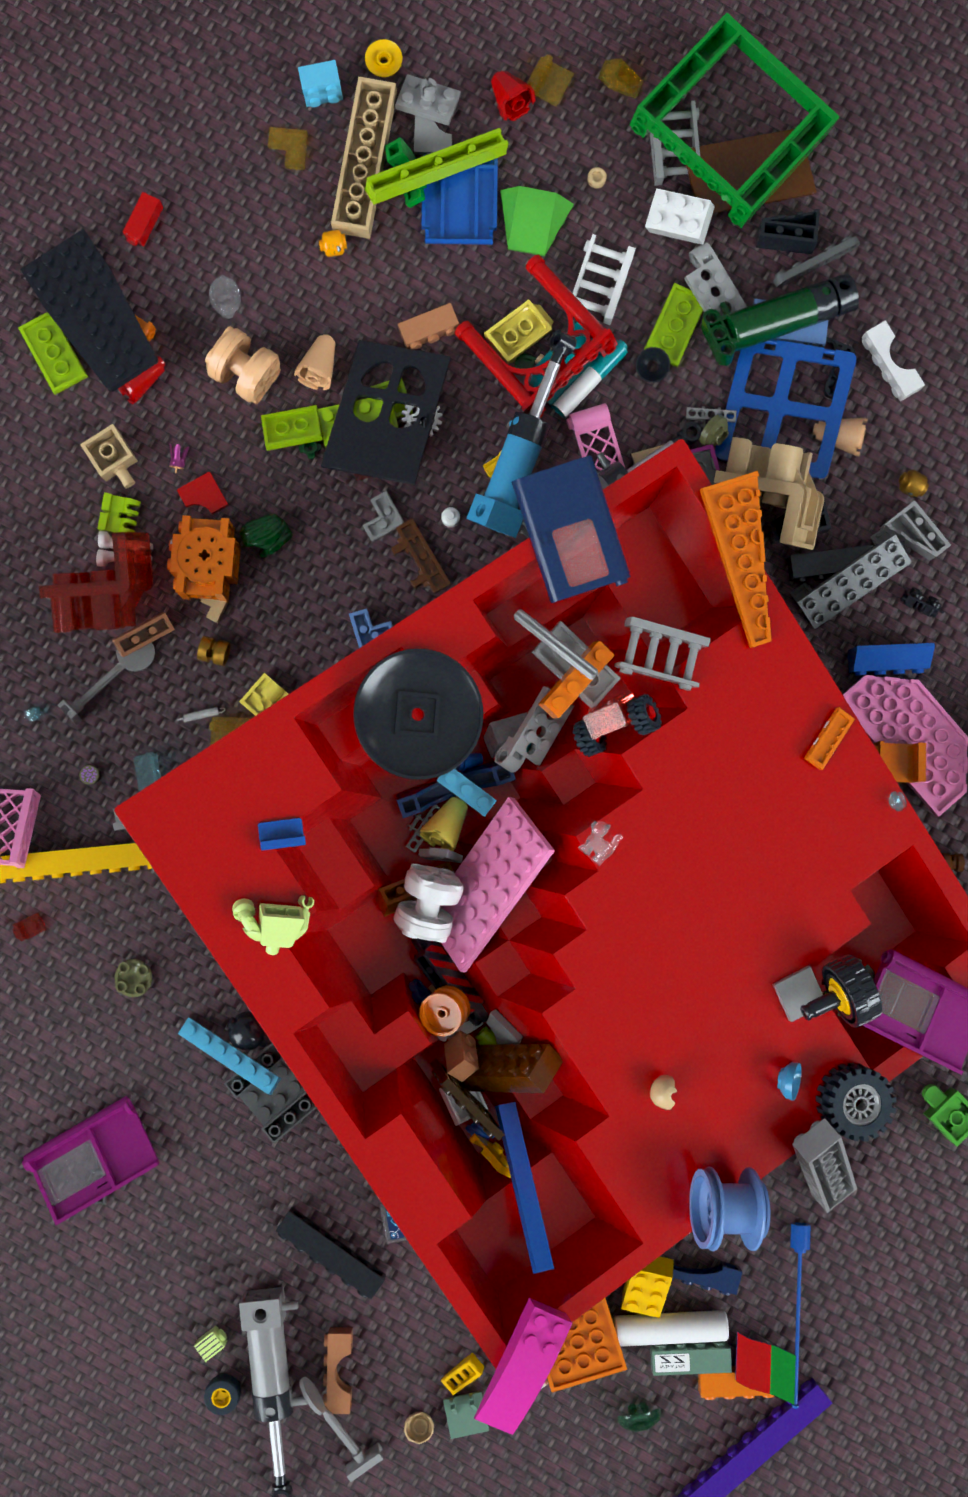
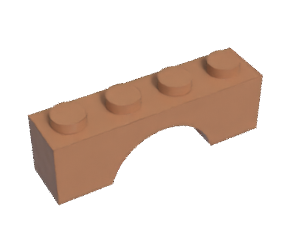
[323,1327,353,1414]

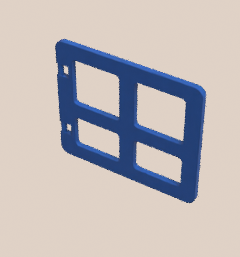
[715,340,856,479]

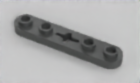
[773,235,860,288]

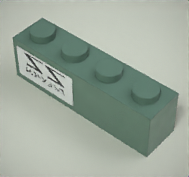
[650,1341,732,1376]

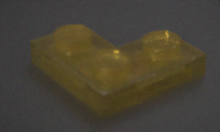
[268,127,308,170]

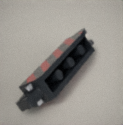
[411,938,489,1026]

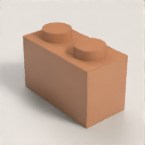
[444,1030,479,1082]

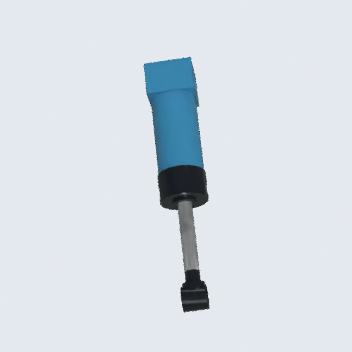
[466,330,577,538]

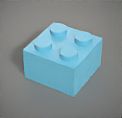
[298,60,343,107]

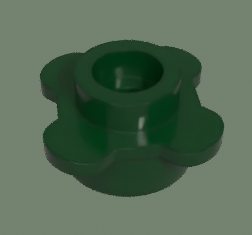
[299,442,322,459]

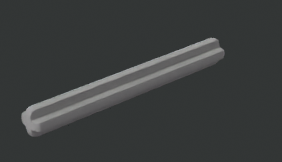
[514,609,598,680]

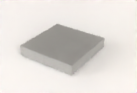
[773,966,823,1022]

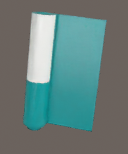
[524,322,628,418]

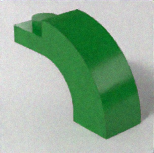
[385,137,427,208]

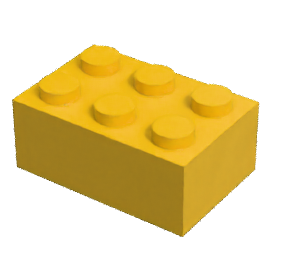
[621,1256,674,1318]

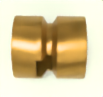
[197,636,231,666]

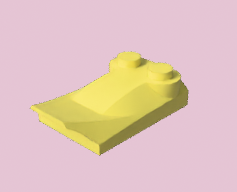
[484,300,553,364]

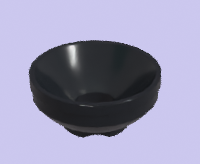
[636,347,670,383]

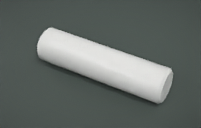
[613,1310,729,1347]

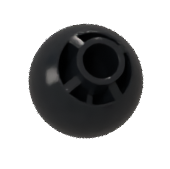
[227,1011,270,1051]

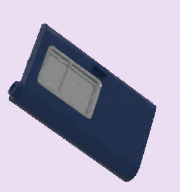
[512,455,631,603]

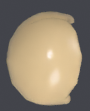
[650,1075,677,1110]
[404,1411,434,1444]

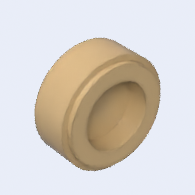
[587,167,607,189]

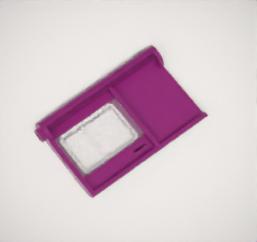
[863,949,968,1075]
[22,1096,159,1226]

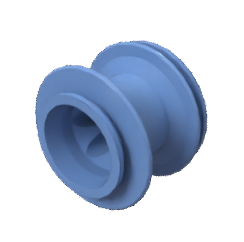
[689,1167,770,1251]

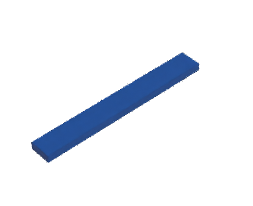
[495,1102,554,1274]

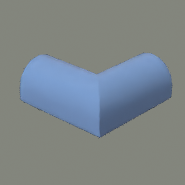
[349,608,393,648]

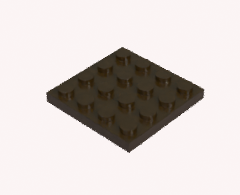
[430,1058,505,1141]

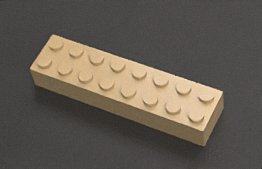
[331,77,397,239]

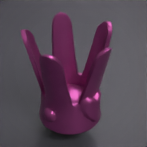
[169,444,189,473]

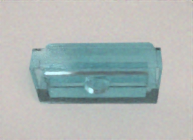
[134,752,161,792]

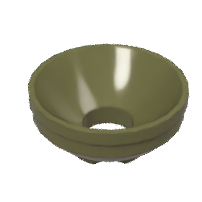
[700,414,729,446]

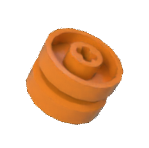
[420,985,470,1037]

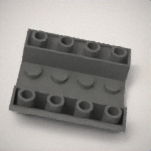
[224,1043,316,1144]

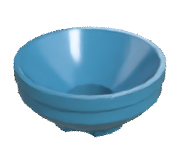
[777,1062,802,1101]

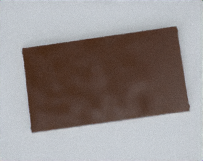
[686,129,817,214]

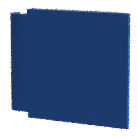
[422,155,498,245]

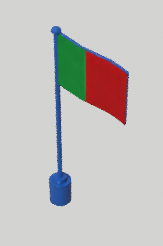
[735,1222,811,1409]

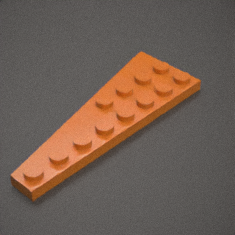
[700,471,771,648]

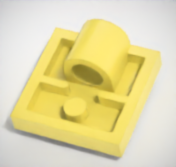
[239,673,288,716]

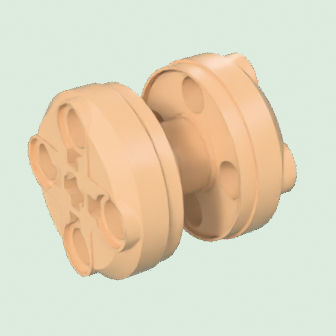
[205,326,281,404]

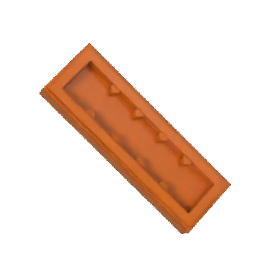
[804,707,855,770]

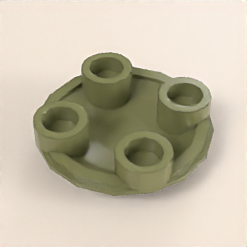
[115,959,152,997]

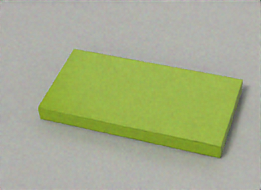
[644,283,703,367]
[18,312,88,395]

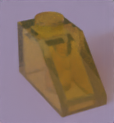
[598,58,643,98]

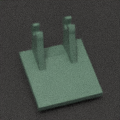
[443,1391,489,1439]

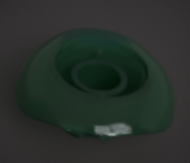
[617,1402,661,1432]

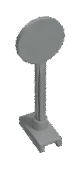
[58,642,155,725]
[299,1377,383,1482]

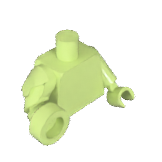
[232,895,314,955]

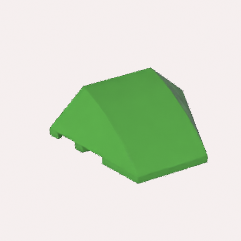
[500,186,574,256]

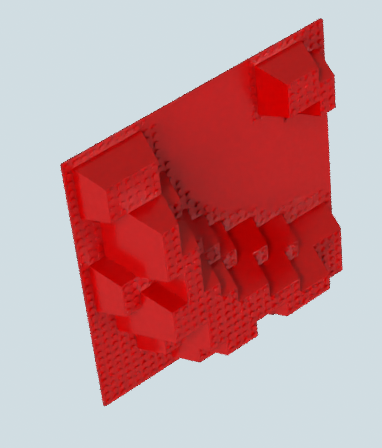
[114,439,968,1369]

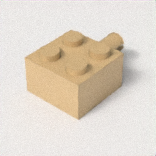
[80,424,138,489]

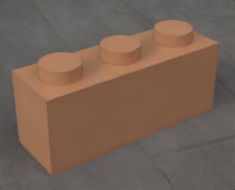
[398,303,459,350]
[111,612,175,657]

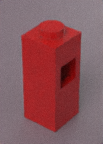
[123,192,163,247]

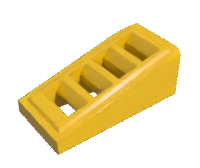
[441,1353,484,1395]

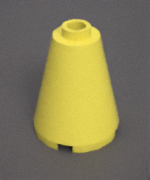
[420,796,468,851]

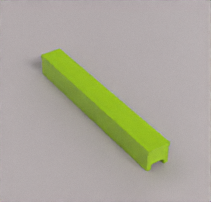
[365,128,509,205]

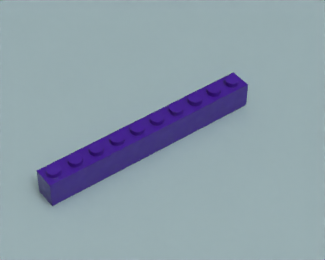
[673,1378,833,1497]

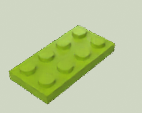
[318,398,399,447]

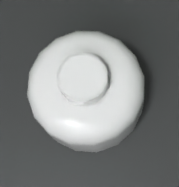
[441,507,460,527]

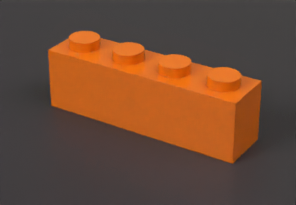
[538,641,614,718]
[698,1365,774,1400]

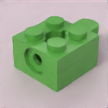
[922,1084,968,1146]

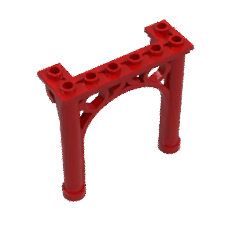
[455,254,618,418]

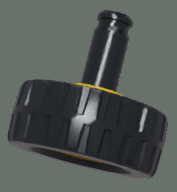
[800,954,882,1027]

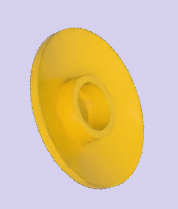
[365,39,403,77]

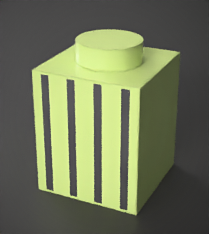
[194,1325,228,1362]

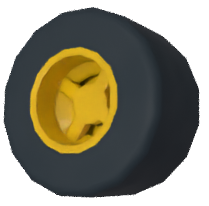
[204,1374,242,1416]

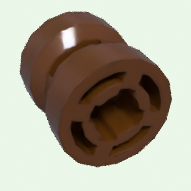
[941,853,965,872]

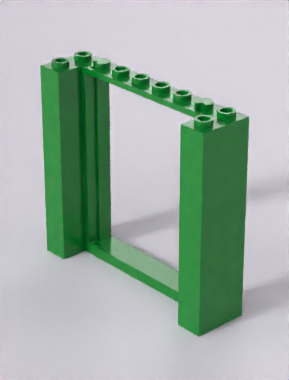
[630,13,840,228]

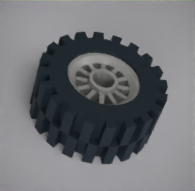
[816,1063,896,1142]

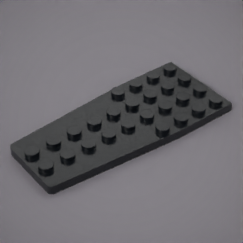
[20,228,158,392]

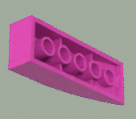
[474,1298,572,1435]

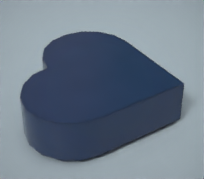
[408,979,431,1005]

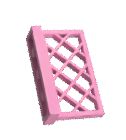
[0,788,41,868]

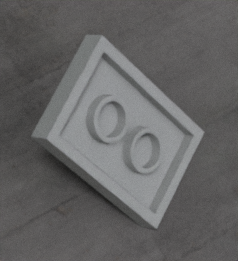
[395,74,461,126]

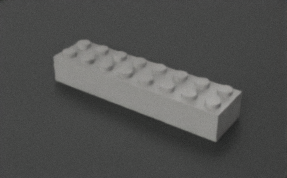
[792,1118,857,1213]

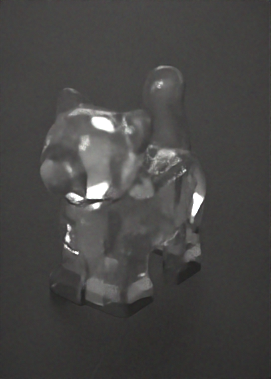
[578,821,623,866]

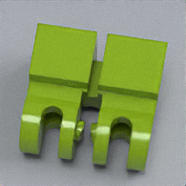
[97,492,141,537]

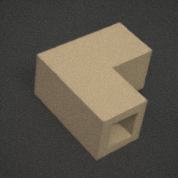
[200,599,228,623]

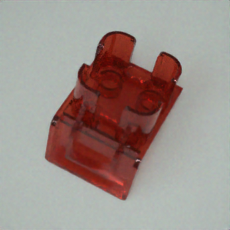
[39,532,154,633]

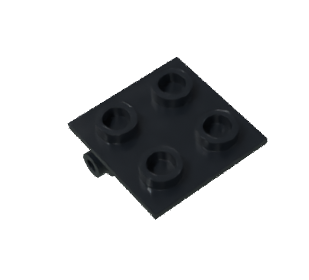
[900,587,944,618]

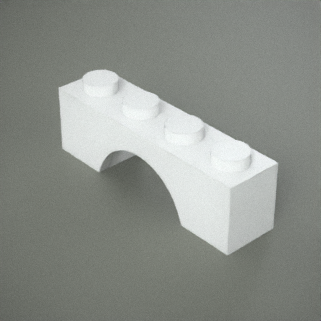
[861,320,925,402]

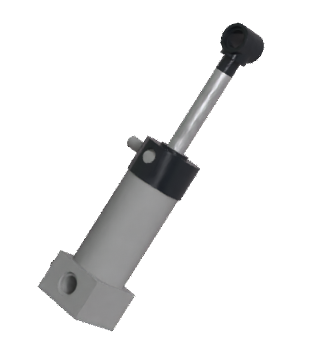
[239,1287,308,1497]

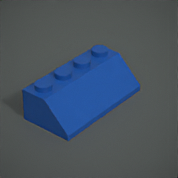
[848,643,935,676]

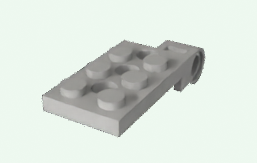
[684,242,747,322]
[495,686,574,773]

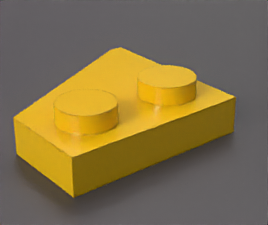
[469,1133,511,1178]

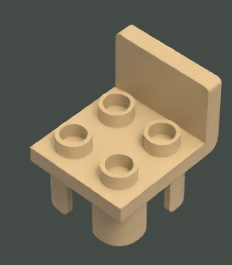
[714,437,824,550]

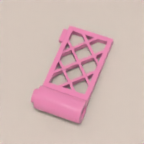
[566,403,625,471]

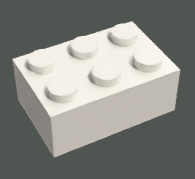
[645,188,715,245]

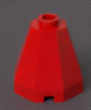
[491,71,536,121]

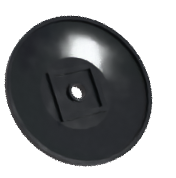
[353,649,483,779]

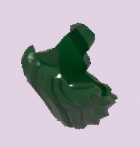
[240,514,293,558]

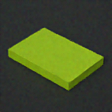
[261,405,323,451]

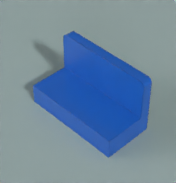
[258,818,306,850]

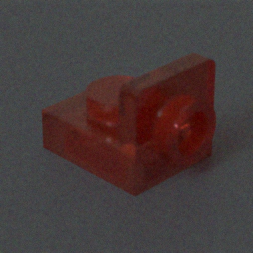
[13,913,47,942]

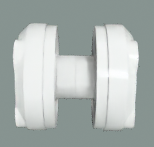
[394,864,464,943]

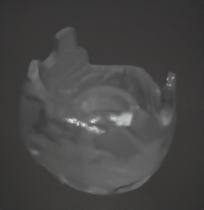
[209,275,241,319]

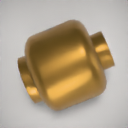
[898,469,929,498]

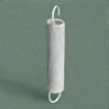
[177,707,225,723]

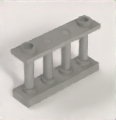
[650,100,700,186]
[614,616,711,691]

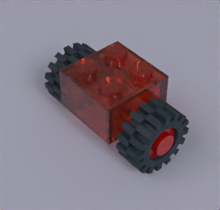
[573,693,662,757]

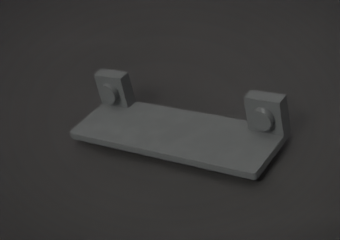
[790,526,911,629]

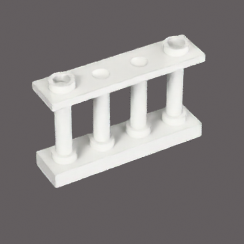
[573,234,636,325]

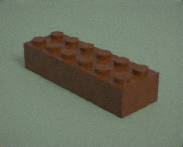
[457,1044,563,1093]

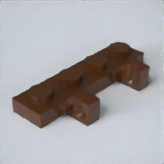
[391,519,451,594]

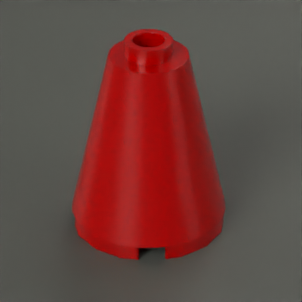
[118,356,165,405]

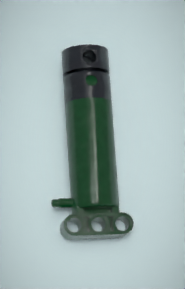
[701,273,859,366]

